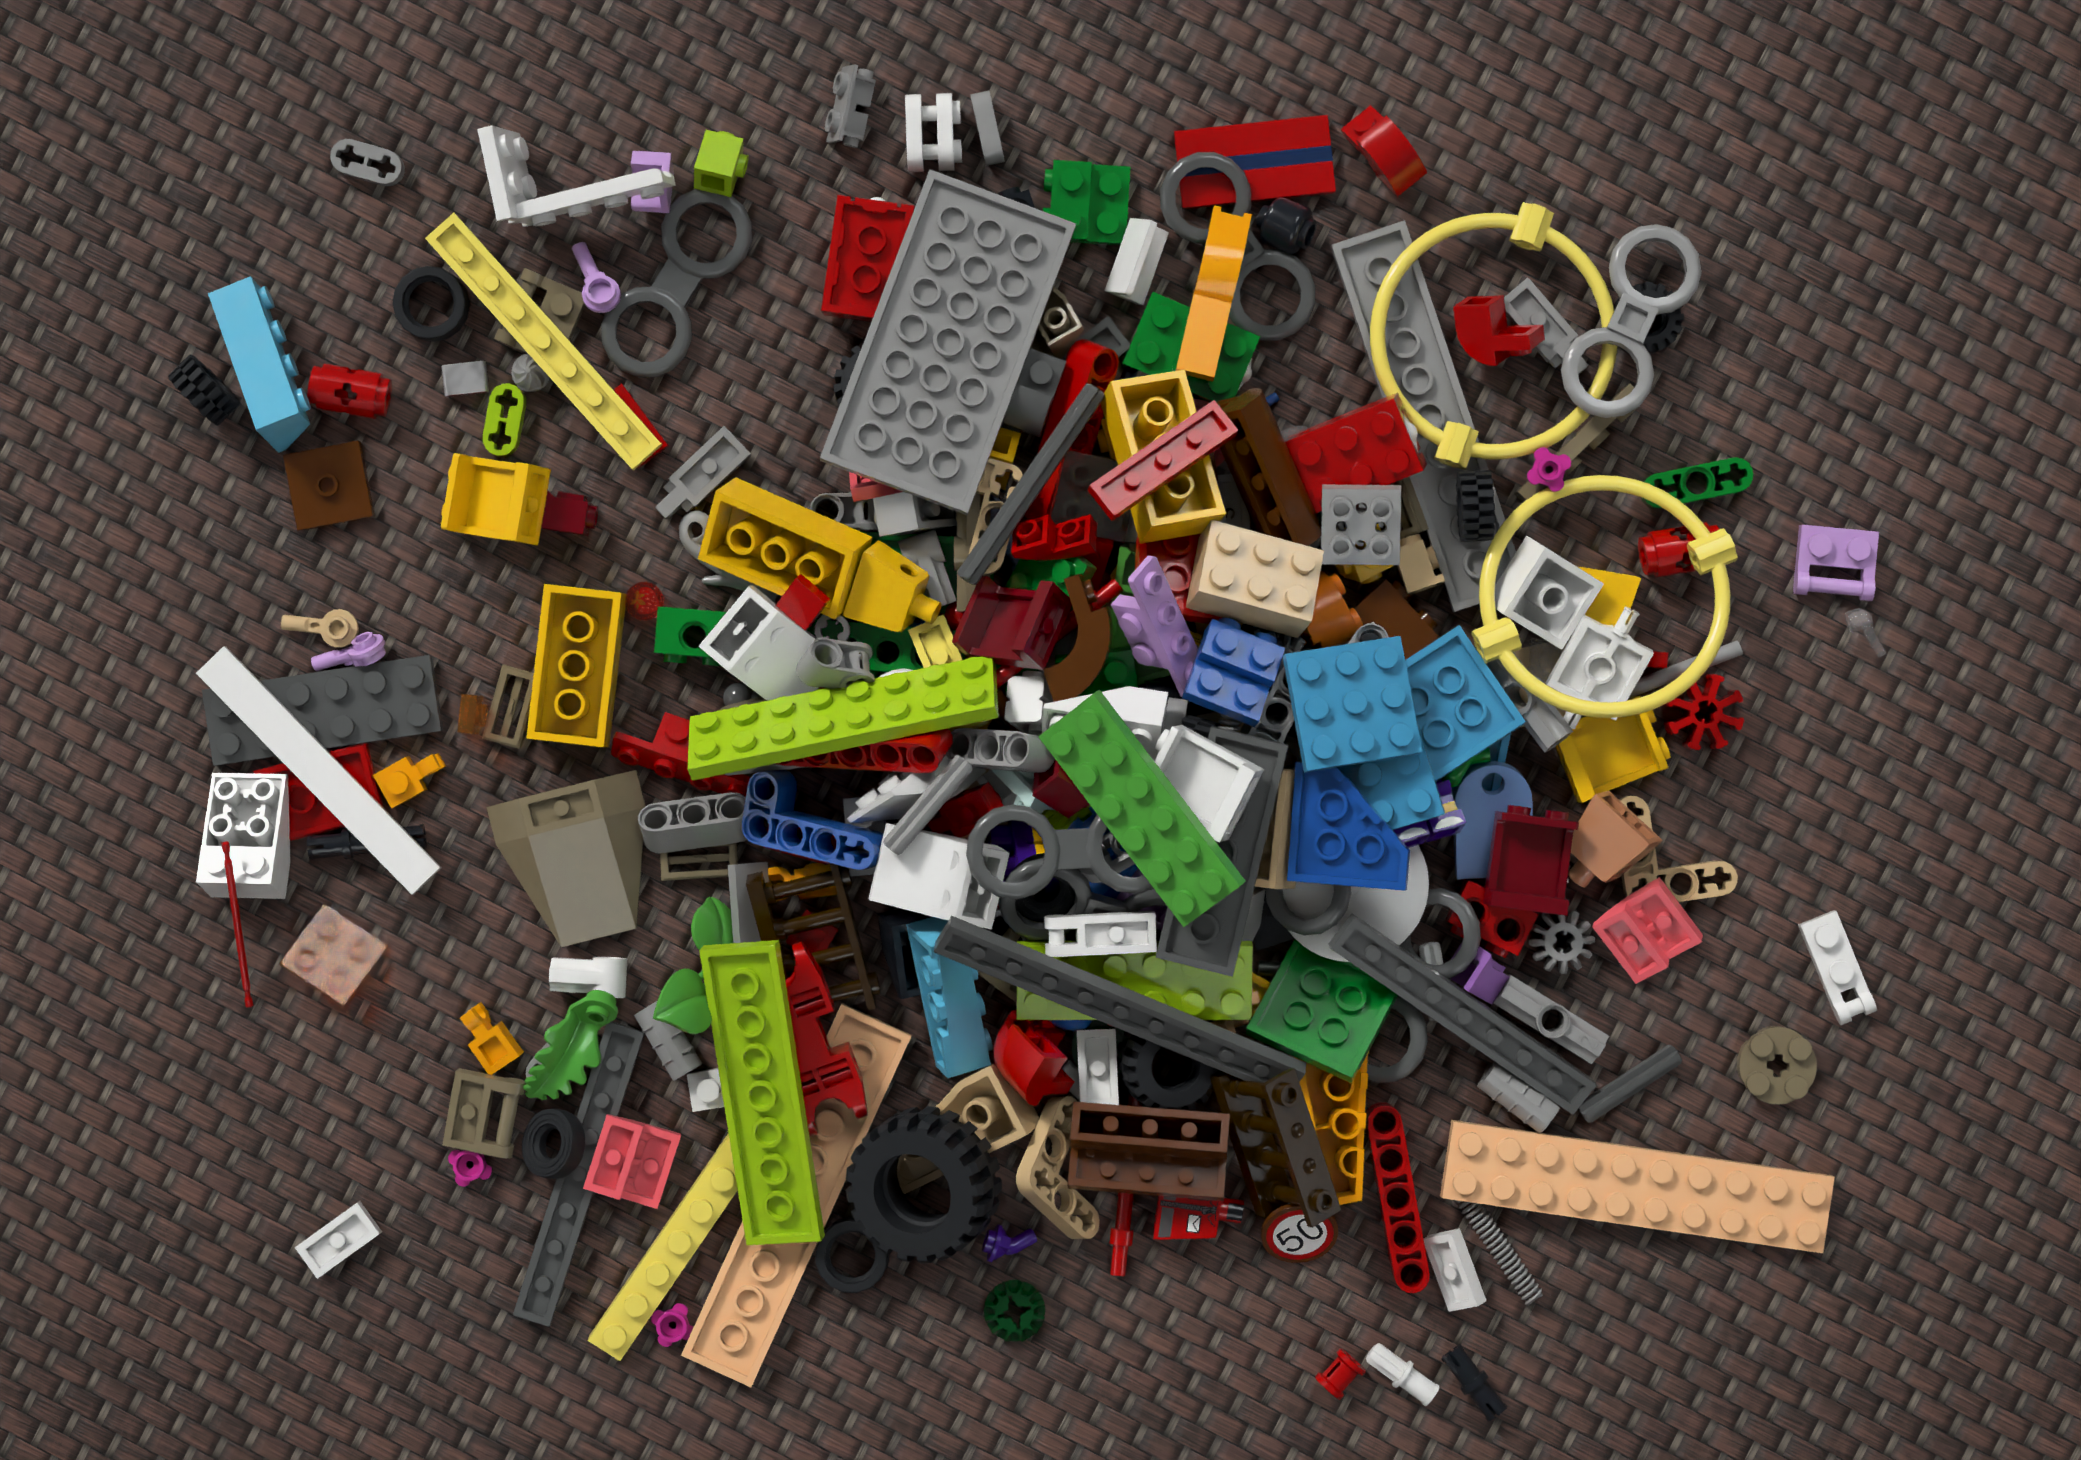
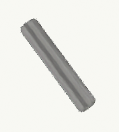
[883,755,973,855]

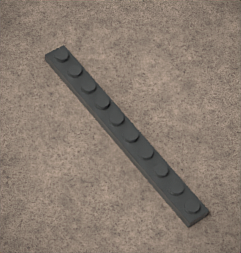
[934,916,1306,1083]

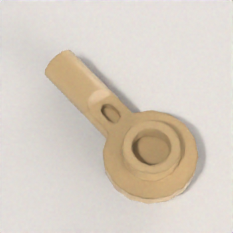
[281,609,359,648]

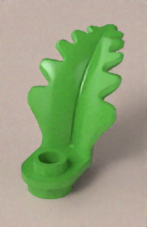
[523,990,618,1100]

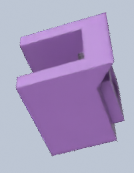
[1451,941,1509,1004]

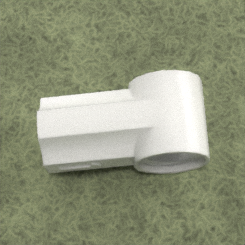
[549,957,627,998]

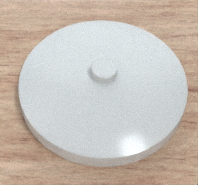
[1283,845,1429,962]

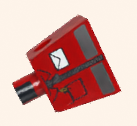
[1153,1196,1244,1240]

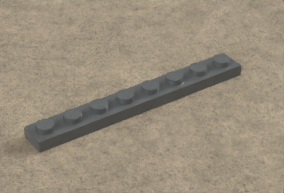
[1328,913,1597,1115]
[513,1021,645,1327]

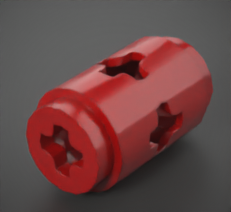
[307,363,392,419]
[1638,522,1720,577]

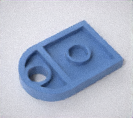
[1453,761,1533,880]

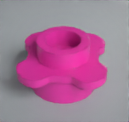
[1527,447,1571,492]
[448,1150,492,1187]
[651,1303,694,1347]

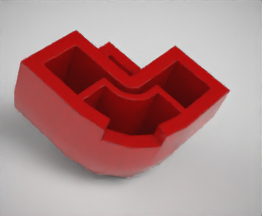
[993,1010,1075,1106]

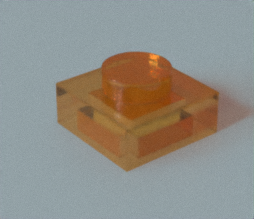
[457,694,488,734]

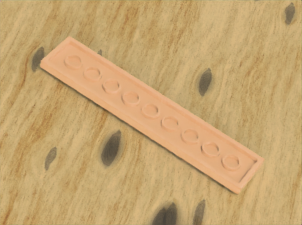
[681,1003,912,1387]
[1440,1120,1835,1253]

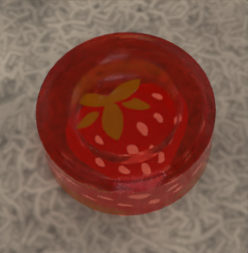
[625,582,665,621]

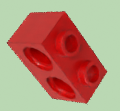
[1445,879,1539,959]

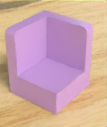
[631,151,674,213]

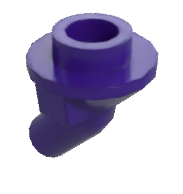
[982,1224,1037,1262]

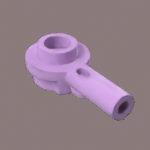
[572,242,621,313]
[311,632,386,671]

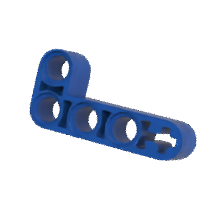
[742,770,883,870]

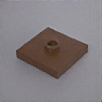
[283,440,375,531]

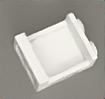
[1155,725,1264,843]

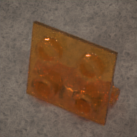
[279,904,388,1007]

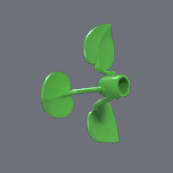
[653,897,733,1034]

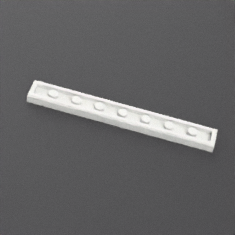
[196,646,442,895]

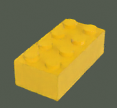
[1101,370,1226,544]
[698,477,873,620]
[526,584,627,747]

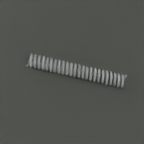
[1441,1180,1543,1305]

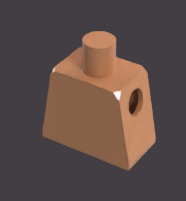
[1568,791,1662,888]

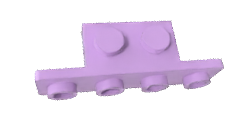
[1111,556,1198,697]

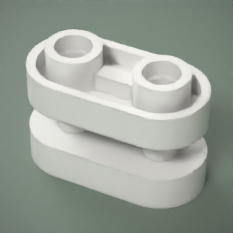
[905,93,962,172]

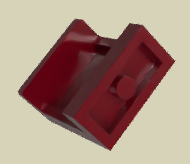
[952,576,1072,670]
[1483,805,1579,916]

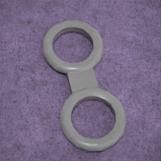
[1561,224,1702,418]

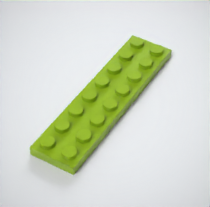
[688,656,999,781]
[699,940,825,1245]

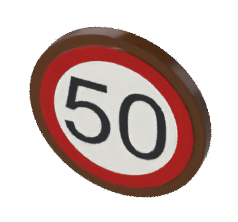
[1261,1203,1338,1263]

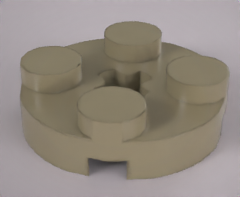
[1737,1026,1817,1105]

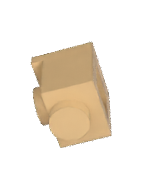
[1397,534,1445,595]

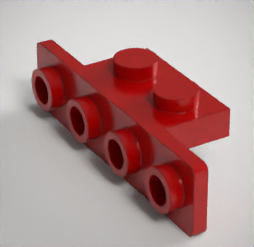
[611,712,751,797]

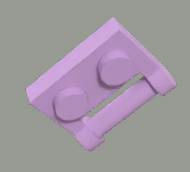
[1793,525,1879,601]

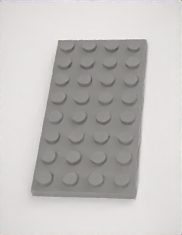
[820,169,1076,515]

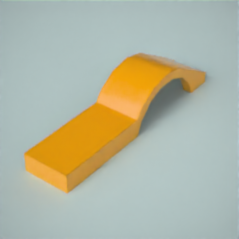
[1175,205,1252,381]

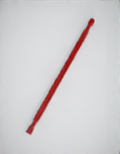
[221,841,253,1007]

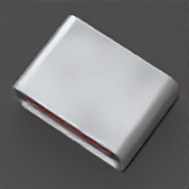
[441,361,489,397]

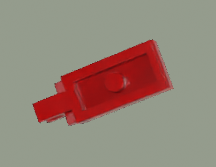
[927,782,1004,838]

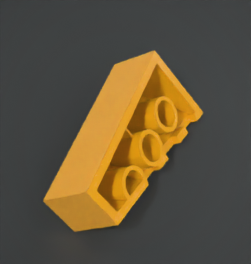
[1289,1052,1369,1205]

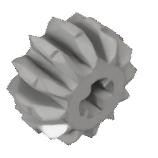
[1528,911,1595,974]

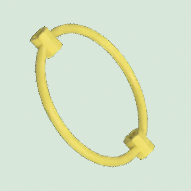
[1370,202,1618,470]
[1472,475,1738,718]

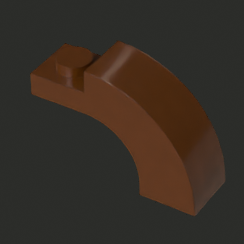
[1043,573,1113,702]

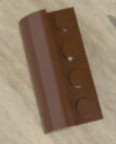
[1216,388,1322,546]
[1067,1101,1230,1201]

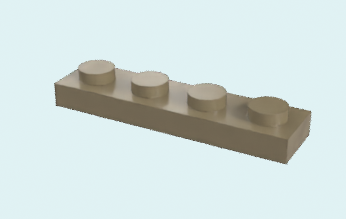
[1514,383,1637,503]

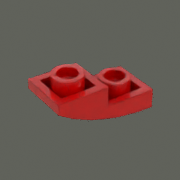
[1011,514,1097,560]

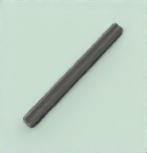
[957,384,1105,585]

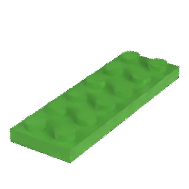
[1038,689,1246,927]

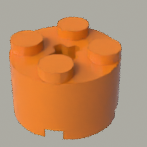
[1300,571,1363,649]

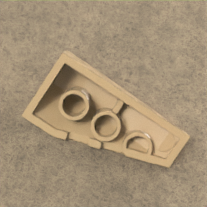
[897,1064,1039,1194]

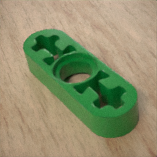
[1641,457,1753,509]

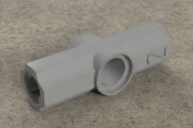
[1486,652,1573,753]
[1493,974,1609,1064]

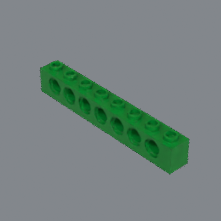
[654,606,966,678]

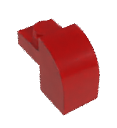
[1341,105,1428,197]
[1453,295,1545,366]

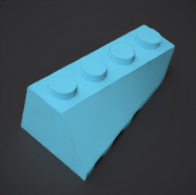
[208,276,311,453]
[906,917,993,1078]

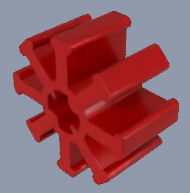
[1663,674,1744,750]

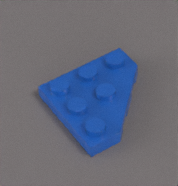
[1287,762,1410,891]

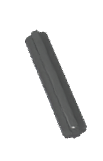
[1578,1044,1682,1123]

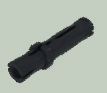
[307,824,427,860]

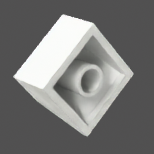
[1495,536,1604,650]

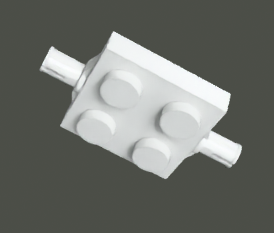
[1546,606,1654,729]

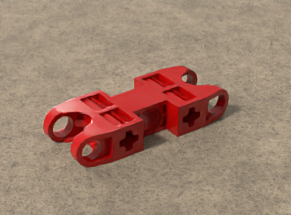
[785,941,868,1137]

